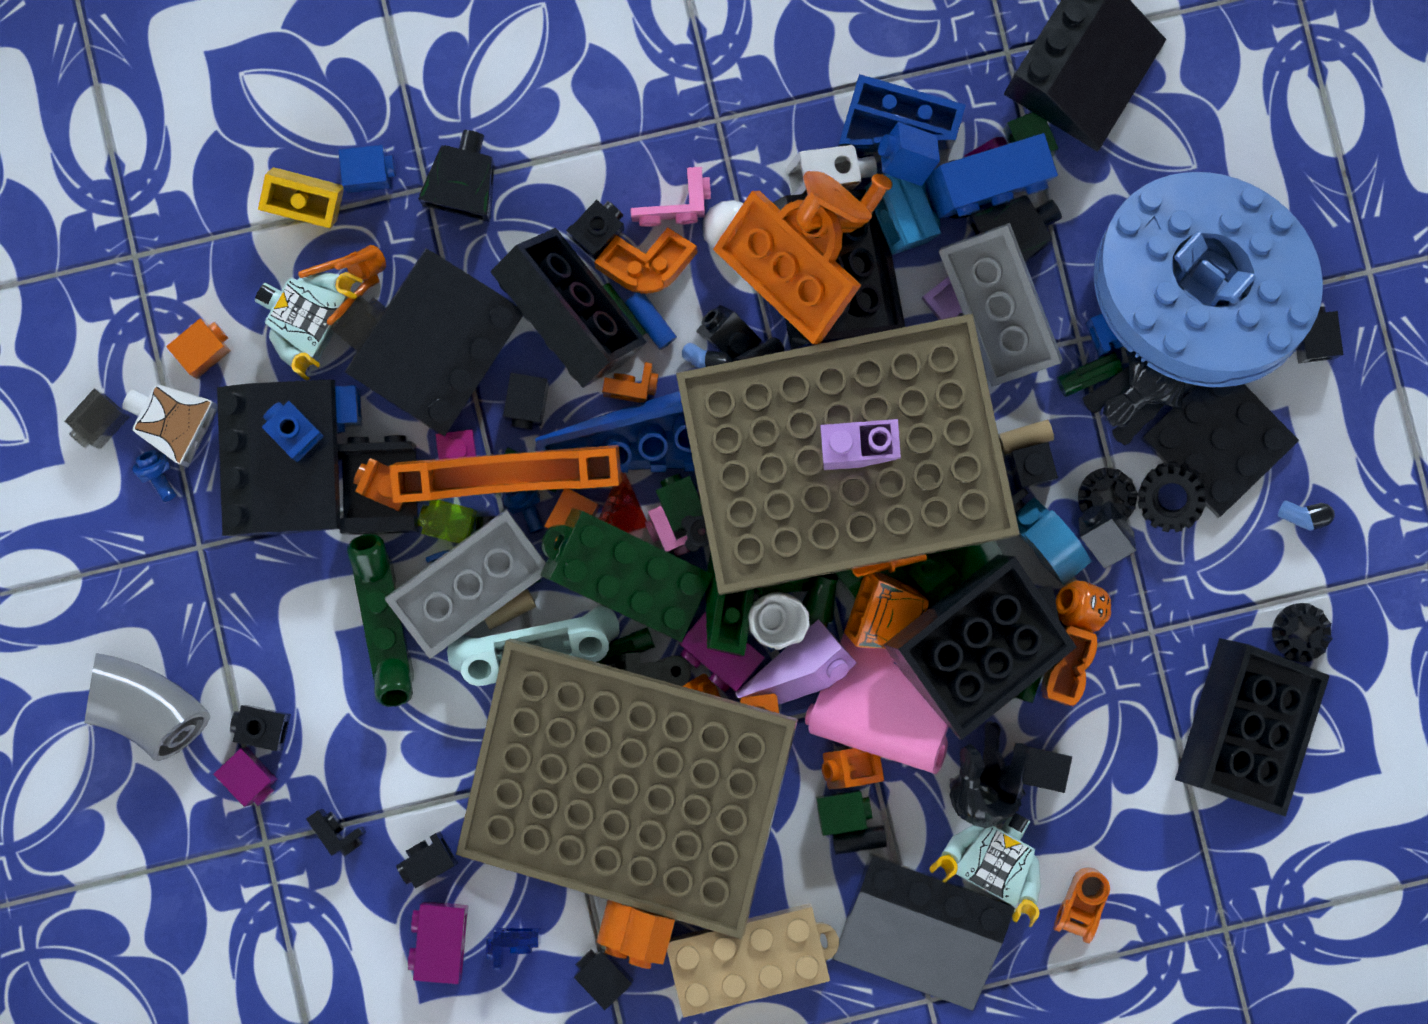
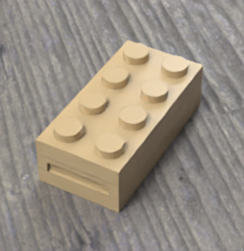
[667,903,839,1018]

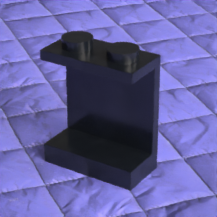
[338,435,419,535]

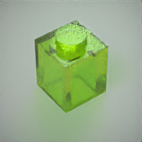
[418,500,477,544]

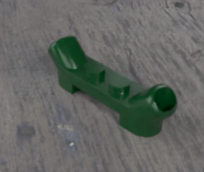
[347,534,414,707]

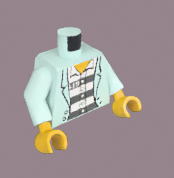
[255,272,363,381]
[929,813,1041,927]

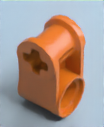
[1053,867,1110,944]

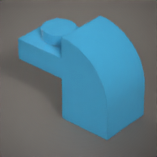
[1015,497,1092,585]

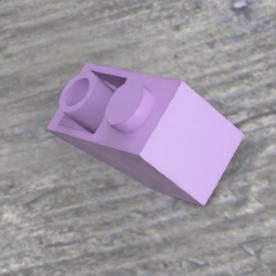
[821,419,901,470]

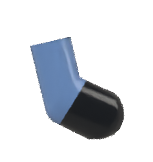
[682,343,733,369]
[1278,500,1335,531]

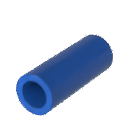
[625,293,677,350]

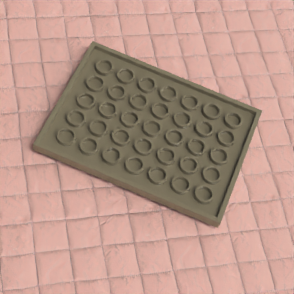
[676,313,1020,595]
[456,639,798,939]

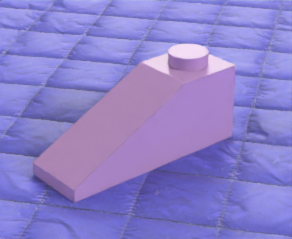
[735,619,857,705]

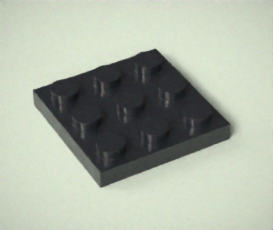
[1141,384,1299,518]

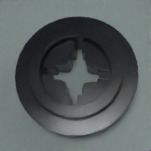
[1078,468,1138,521]
[1272,603,1333,662]

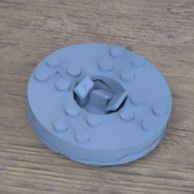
[1094,172,1323,387]

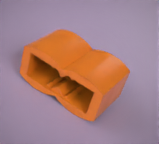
[1041,626,1097,706]
[596,900,675,969]

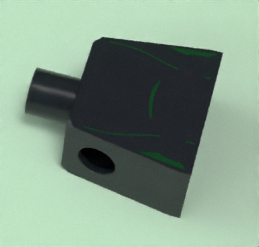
[418,130,495,222]
[967,195,1062,263]

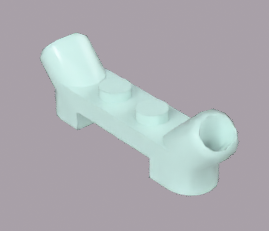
[447,605,620,686]

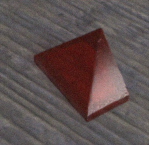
[599,472,647,534]

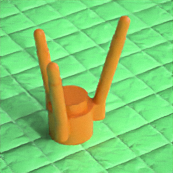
[298,245,386,325]

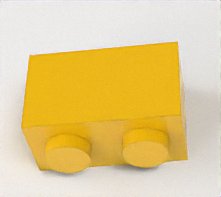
[258,167,344,228]

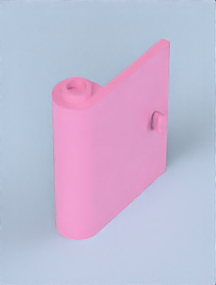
[805,633,949,774]

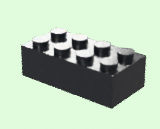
[490,228,647,388]

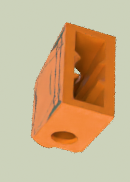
[844,572,929,649]

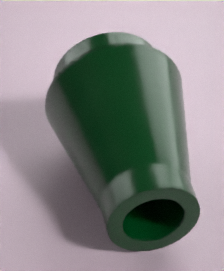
[802,573,838,628]

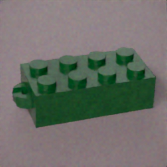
[540,508,713,642]

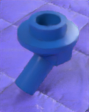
[132,450,176,502]
[503,490,544,534]

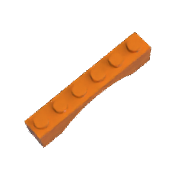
[390,445,622,503]

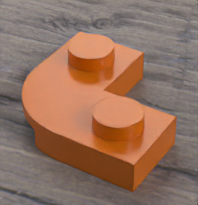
[594,227,698,294]

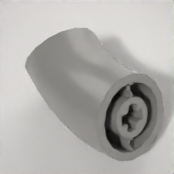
[84,653,210,761]

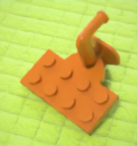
[713,171,893,344]

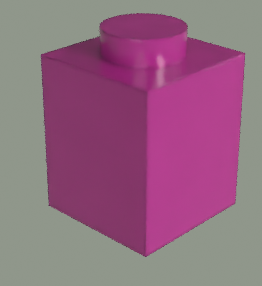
[213,747,278,807]

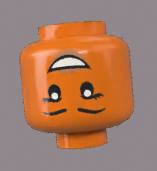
[1056,580,1111,633]

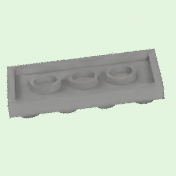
[939,223,1063,387]
[385,509,546,659]

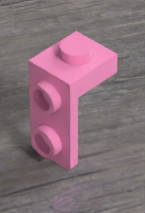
[630,167,711,227]
[644,506,705,557]

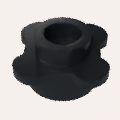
[681,515,709,552]

